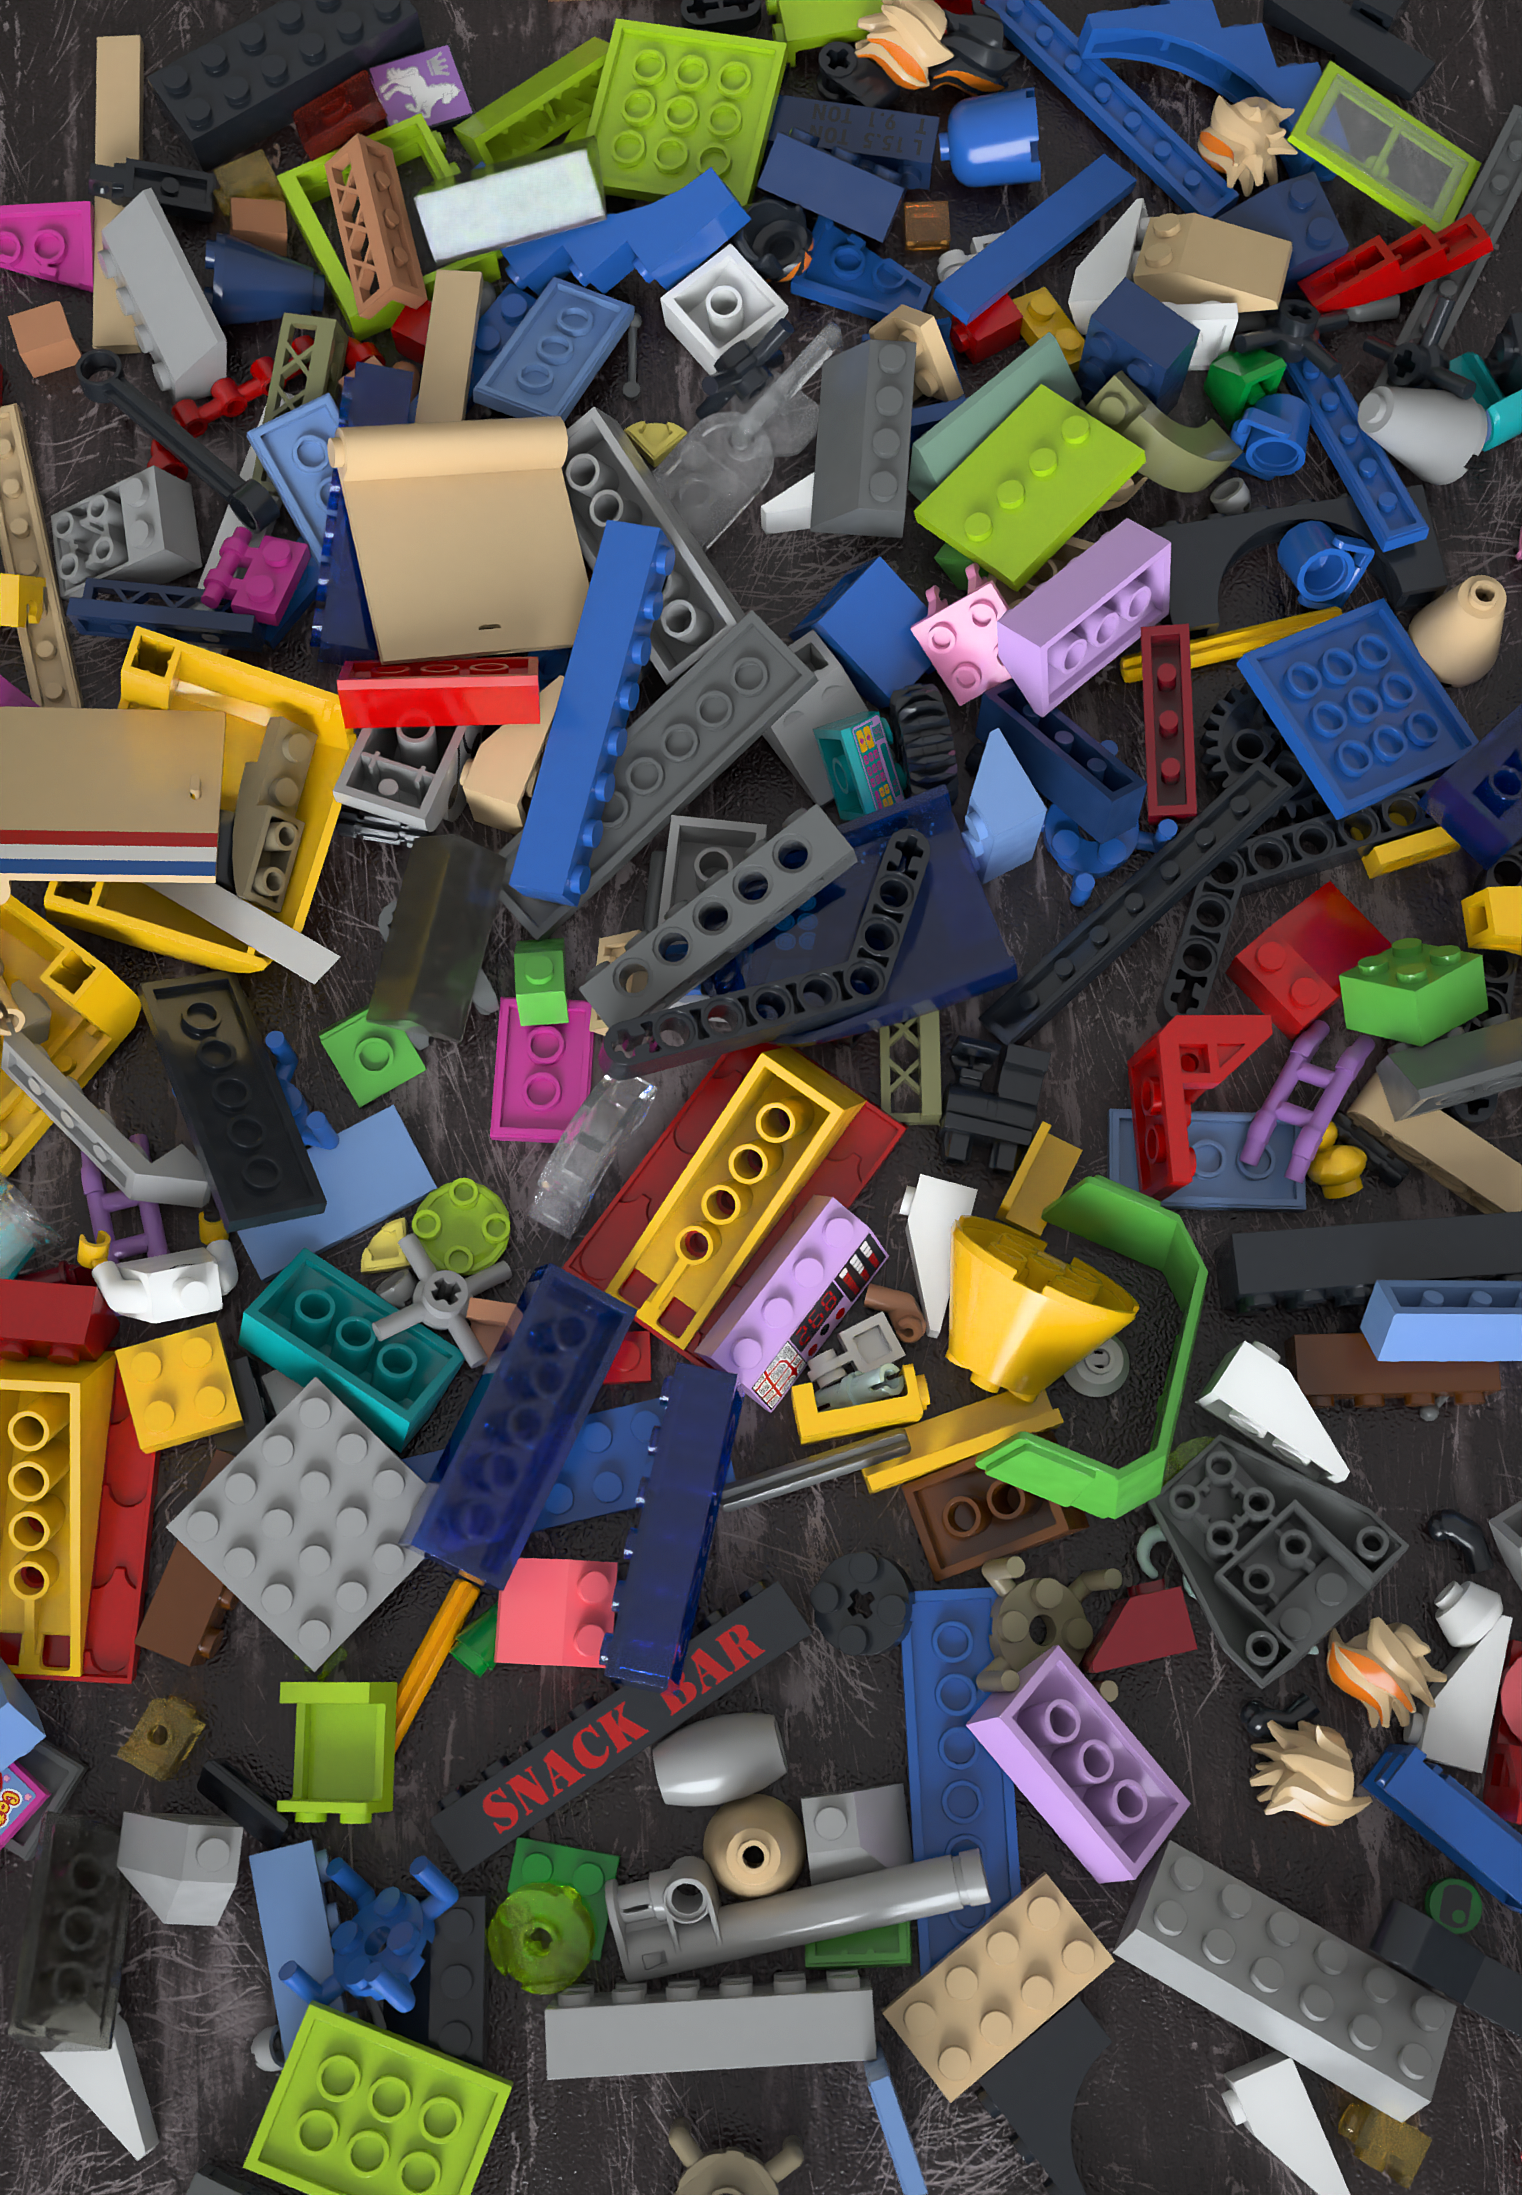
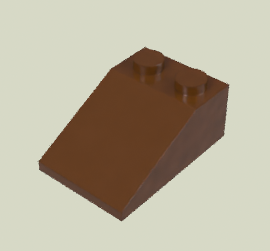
[901,1431,1090,1582]

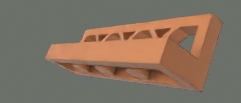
[324,133,428,320]

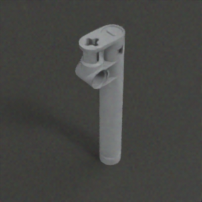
[605,1848,991,1984]

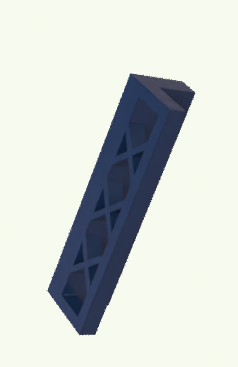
[66,578,267,653]

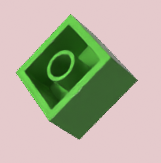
[1339,938,1488,1047]

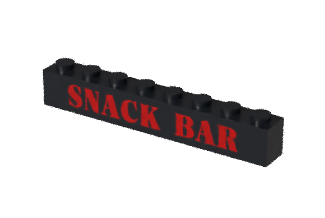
[430,1578,812,1874]

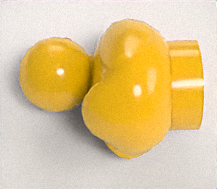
[1307,1120,1367,1199]

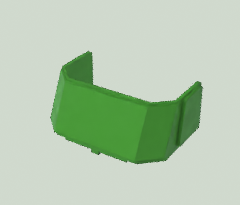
[975,1175,1208,1520]

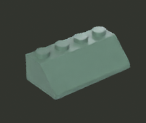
[908,332,1082,503]

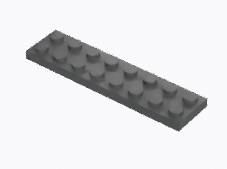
[476,610,819,942]

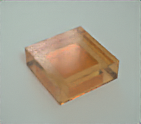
[903,201,951,251]

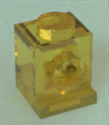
[213,149,289,217]
[116,1695,206,1782]
[1338,2099,1433,2189]

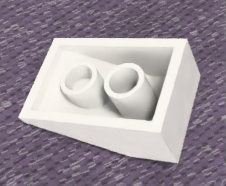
[1195,1341,1350,1487]

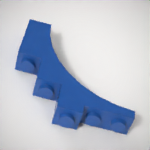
[1077,0,1349,182]
[469,161,751,296]

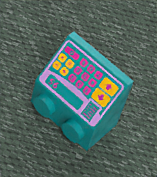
[813,711,907,824]

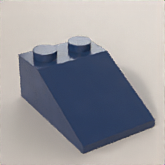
[1216,171,1349,295]

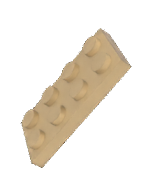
[881,1872,1115,2103]

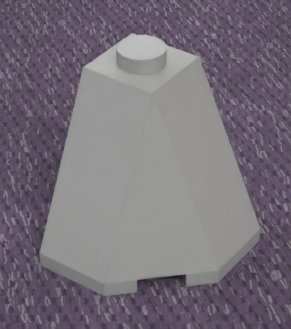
[117,1811,243,1926]

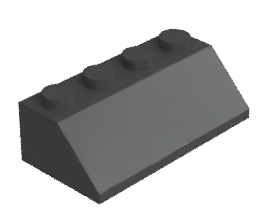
[810,339,917,538]
[1375,1013,1522,1122]

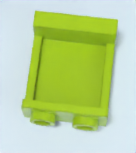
[765,0,883,67]
[277,1682,397,1824]

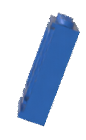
[1359,1743,1522,1914]

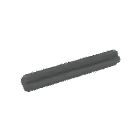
[717,1427,911,1512]

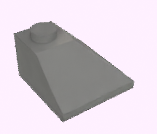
[801,1783,913,1886]

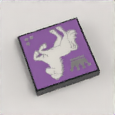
[367,43,475,135]

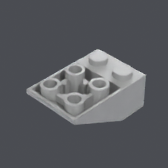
[51,465,202,600]
[762,630,895,808]

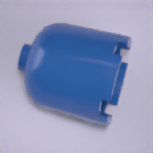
[939,87,1041,187]

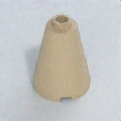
[1407,575,1507,688]
[703,1794,807,1901]

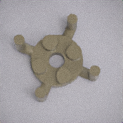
[976,1556,1122,1702]
[668,2116,804,2195]

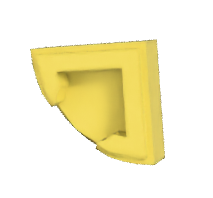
[624,421,688,468]
[361,1217,412,1275]

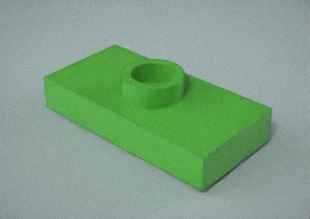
[805,1921,913,1970]

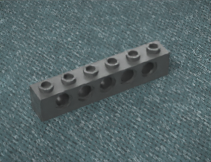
[578,804,858,1028]

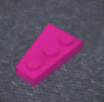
[0,201,95,292]

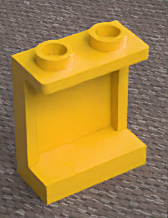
[791,1364,930,1447]

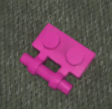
[201,527,311,626]

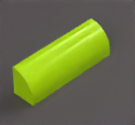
[453,37,610,176]

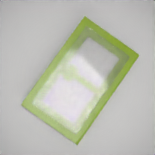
[1286,60,1482,235]

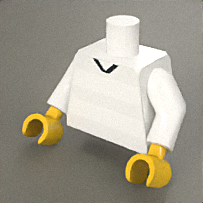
[77,1212,238,1323]

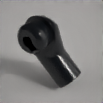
[1427,1509,1495,1574]

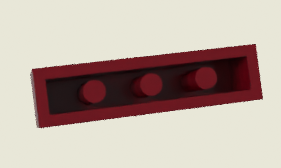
[1141,624,1197,826]

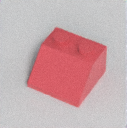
[494,1557,618,1668]

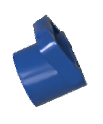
[1229,394,1311,481]
[1277,521,1375,610]

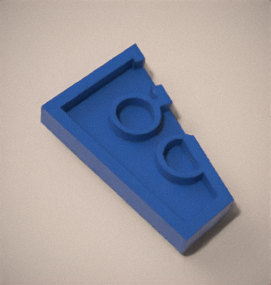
[790,215,932,322]

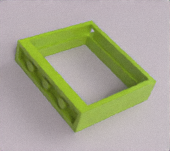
[276,113,503,341]

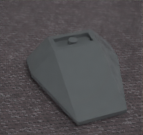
[1147,1434,1409,1689]

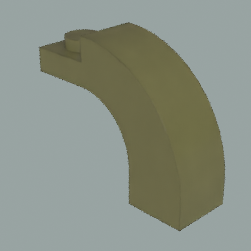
[1085,370,1243,493]

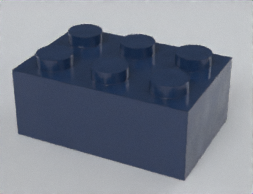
[757,127,908,242]
[1076,277,1200,416]

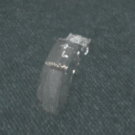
[528,1075,659,1239]

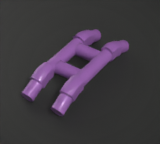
[1239,1020,1375,1184]
[81,1134,170,1316]

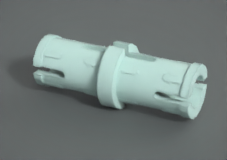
[815,1363,904,1413]

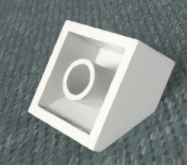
[660,243,788,375]

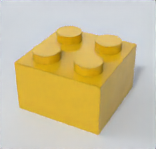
[115,1322,244,1454]

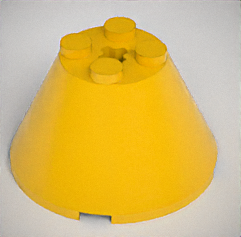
[945,1215,1140,1403]

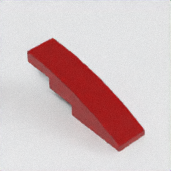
[1297,213,1494,314]

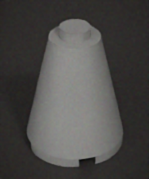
[1358,386,1487,485]

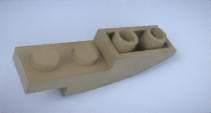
[232,716,318,913]

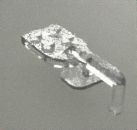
[652,323,845,553]

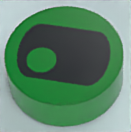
[1425,1877,1482,1934]

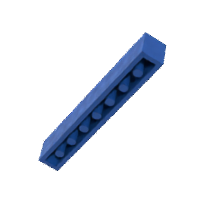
[509,520,675,907]

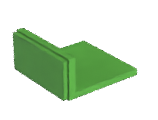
[318,996,427,1108]

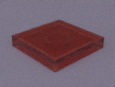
[292,70,388,161]

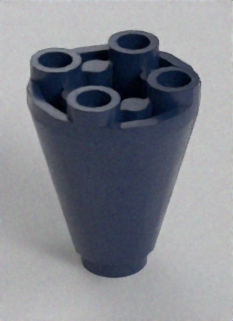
[204,232,325,327]

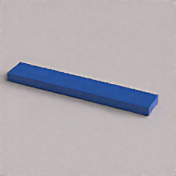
[933,154,1137,326]
[1283,339,1429,552]

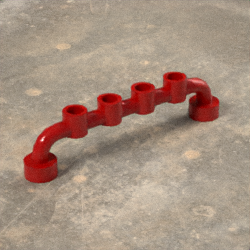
[147,335,385,481]

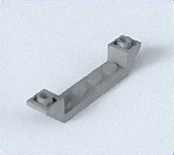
[1,980,211,1208]

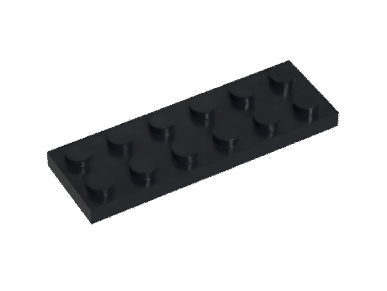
[138,971,327,1233]

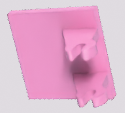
[910,562,1012,706]

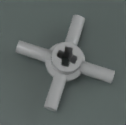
[372,1233,512,1369]

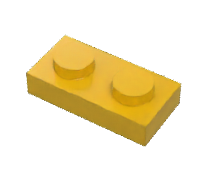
[1012,287,1085,373]

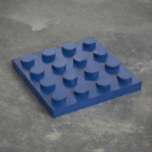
[1236,598,1484,820]

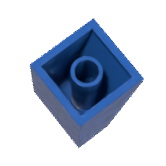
[788,556,936,709]

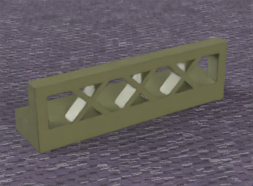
[252,313,349,497]
[879,1010,942,1125]

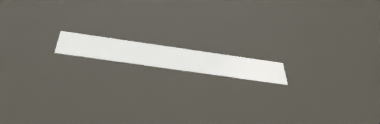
[142,882,340,984]

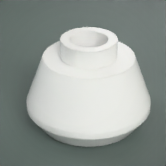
[1064,1336,1130,1397]
[1434,1581,1503,1648]

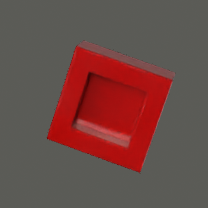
[600,1331,652,1385]

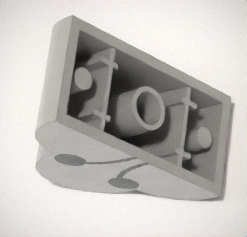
[333,657,485,832]

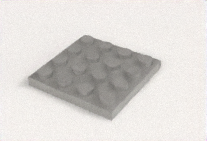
[166,1377,462,1672]

